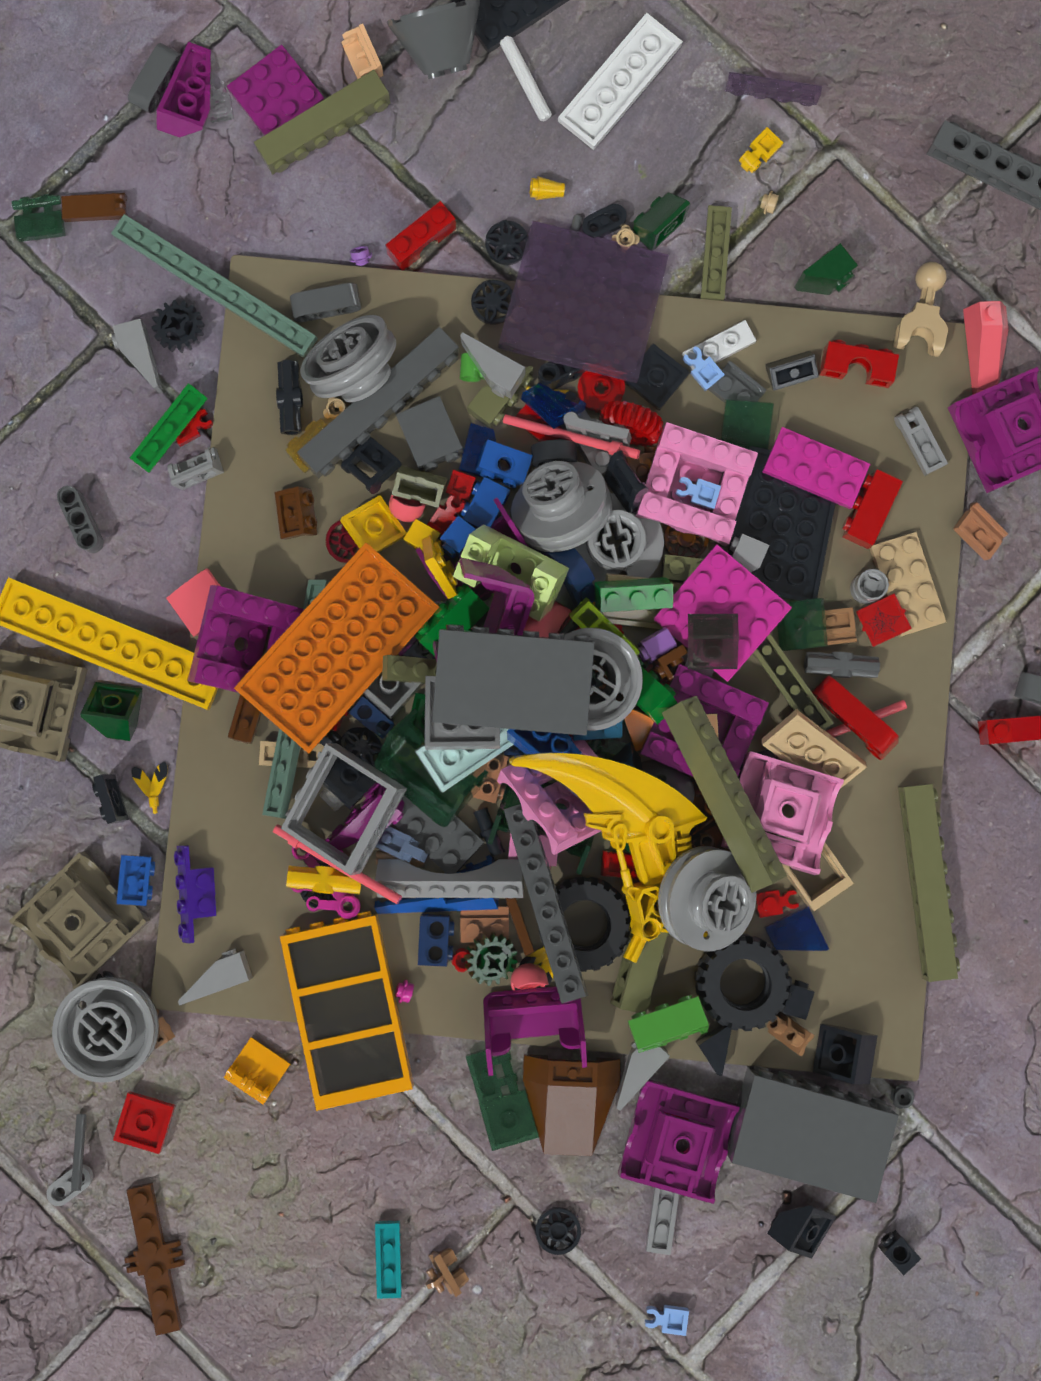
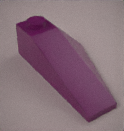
[157,42,211,138]
[315,783,405,860]

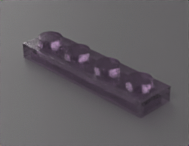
[725,72,822,106]

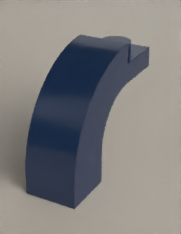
[529,546,595,608]

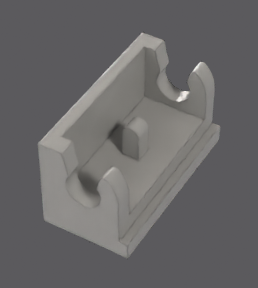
[167,447,224,490]

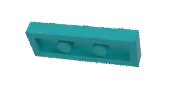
[375,1220,402,1299]

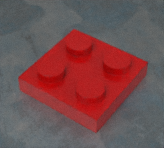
[113,1091,176,1154]

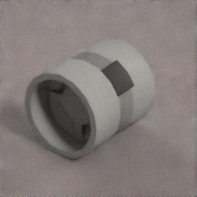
[850,569,889,604]

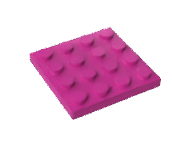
[654,545,792,682]

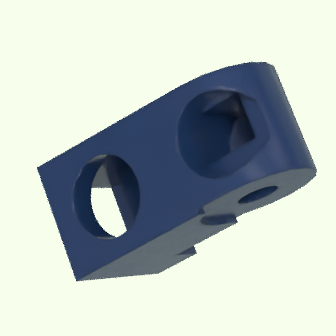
[349,696,396,740]

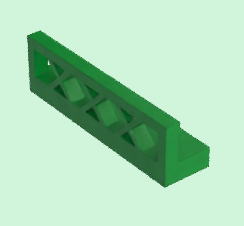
[130,383,208,473]

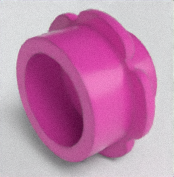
[395,980,414,1003]

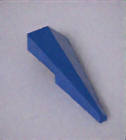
[374,855,499,914]

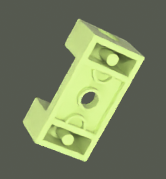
[453,524,569,621]

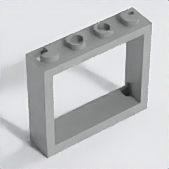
[281,743,407,876]

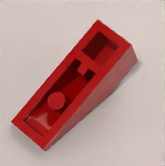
[978,716,1041,745]

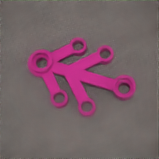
[291,847,360,919]

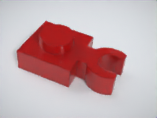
[176,409,213,447]
[444,470,477,515]
[427,493,465,536]
[756,889,799,918]

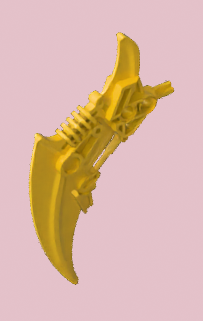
[509,753,708,963]

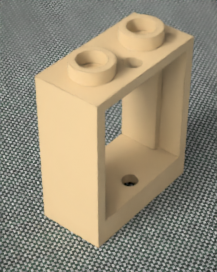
[782,843,854,911]

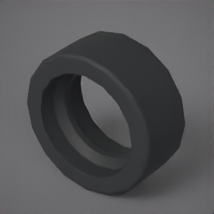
[531,440,577,468]

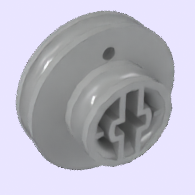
[300,315,396,402]
[511,461,612,552]
[575,493,664,587]
[564,628,642,731]
[658,846,757,951]
[52,977,159,1082]

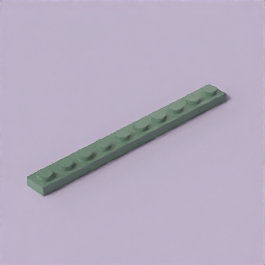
[111,214,318,358]
[262,580,330,819]

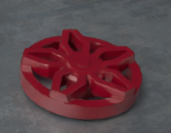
[325,520,359,564]

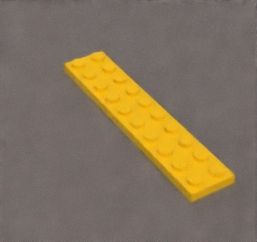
[0,577,218,710]

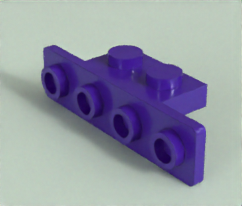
[174,845,217,944]

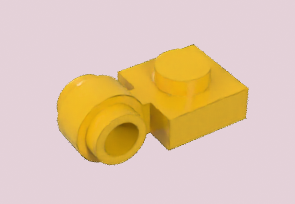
[739,127,784,174]

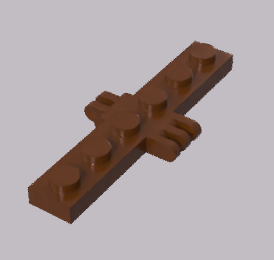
[124,1182,185,1336]

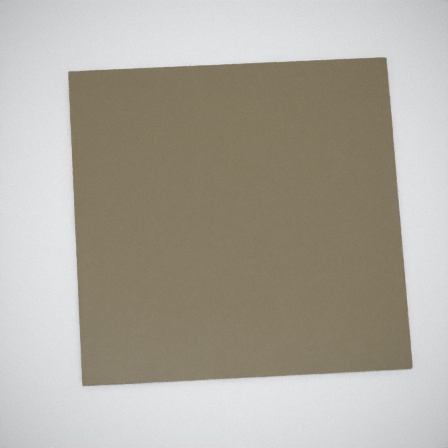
[151,255,972,1082]

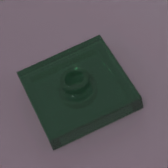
[721,399,774,449]
[777,598,828,652]
[479,1089,539,1151]

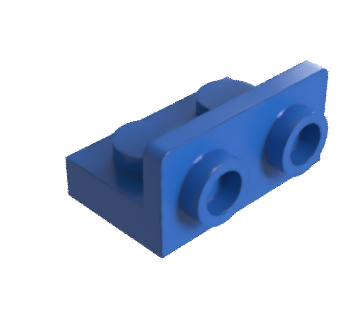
[116,855,155,906]

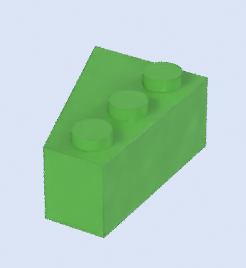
[628,995,709,1053]

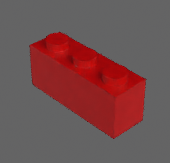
[842,469,903,549]

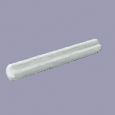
[500,36,552,122]

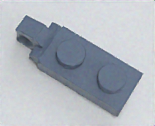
[375,826,428,863]

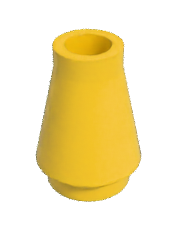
[530,176,565,200]

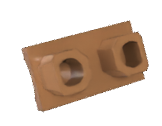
[767,1012,815,1056]
[425,1248,469,1297]

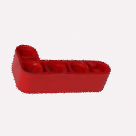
[812,676,899,761]

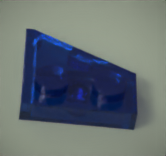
[521,383,587,429]
[458,423,503,482]
[764,907,829,951]

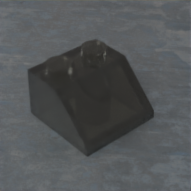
[688,614,739,669]

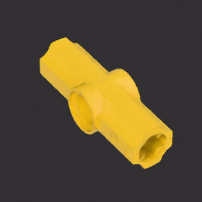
[286,866,361,894]

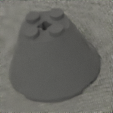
[387,0,480,79]

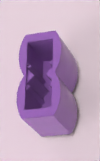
[637,627,677,664]

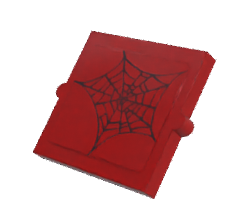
[856,593,912,647]

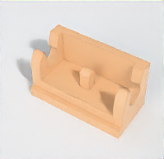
[341,24,384,79]

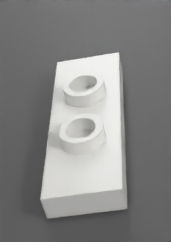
[682,320,756,371]

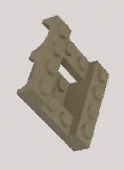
[0,649,88,762]
[9,851,150,989]

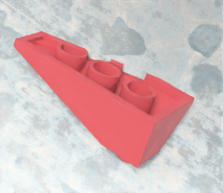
[963,301,1009,395]

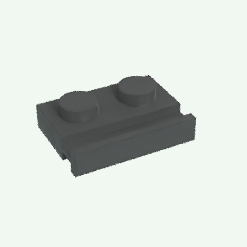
[708,361,766,418]

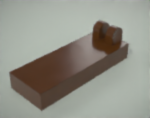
[61,193,128,222]
[228,694,261,744]
[505,898,534,955]

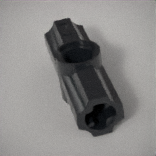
[276,360,303,435]

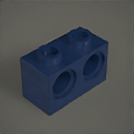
[418,914,455,967]

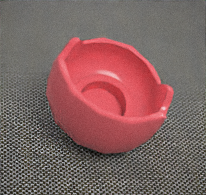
[389,494,426,522]
[510,963,548,990]

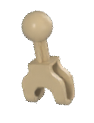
[894,262,948,357]

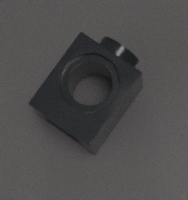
[782,979,815,1020]
[878,1230,921,1276]

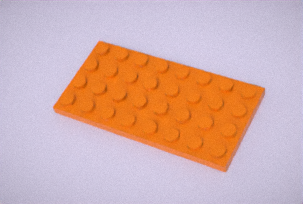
[234,543,439,754]

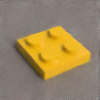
[340,495,407,553]
[422,535,458,599]

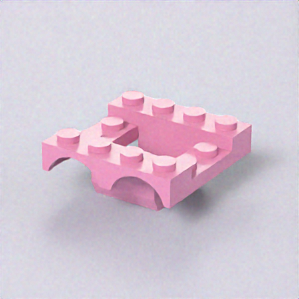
[635,422,758,547]
[497,736,601,855]
[721,751,844,875]

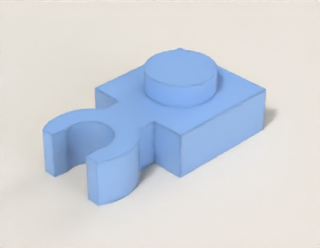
[683,346,725,391]
[675,477,721,510]
[644,1305,689,1336]

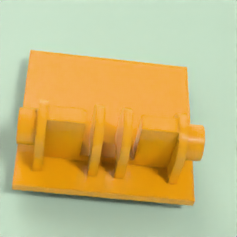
[224,1037,290,1105]

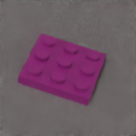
[226,44,324,136]

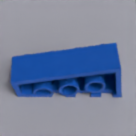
[507,729,583,801]

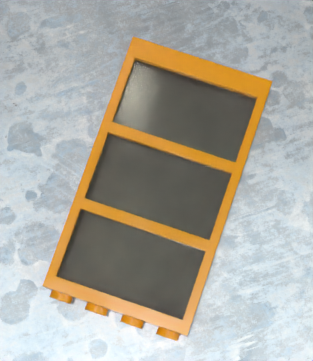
[280,911,414,1111]

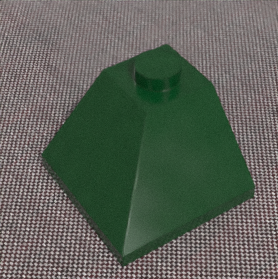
[80,682,142,741]

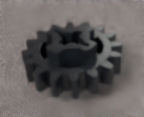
[151,300,205,353]

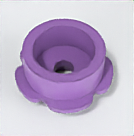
[350,246,372,266]

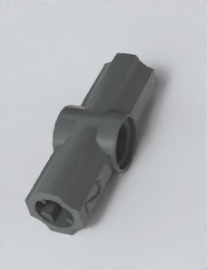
[804,652,880,678]

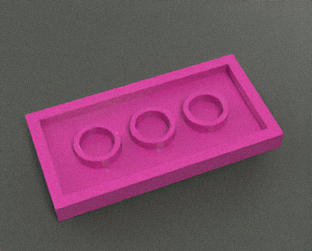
[762,427,870,509]

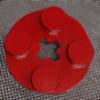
[577,364,625,413]

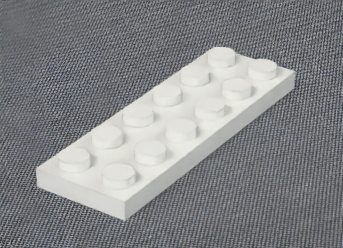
[558,13,683,150]

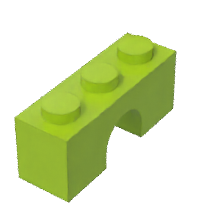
[569,597,640,655]

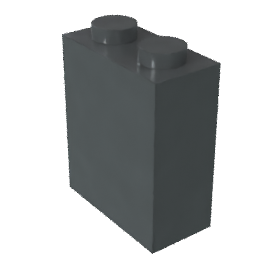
[396,396,463,472]

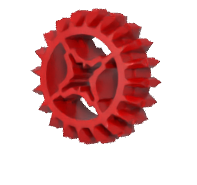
[599,400,664,447]

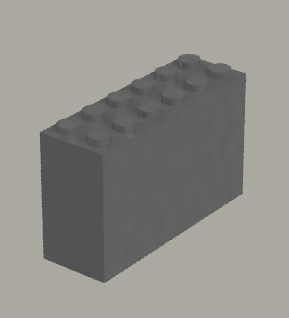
[432,624,595,736]
[727,1065,899,1203]

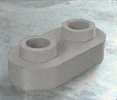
[46,1164,93,1206]

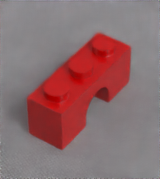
[385,201,456,271]
[819,340,899,388]

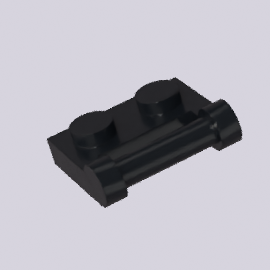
[341,436,402,494]
[604,451,648,514]

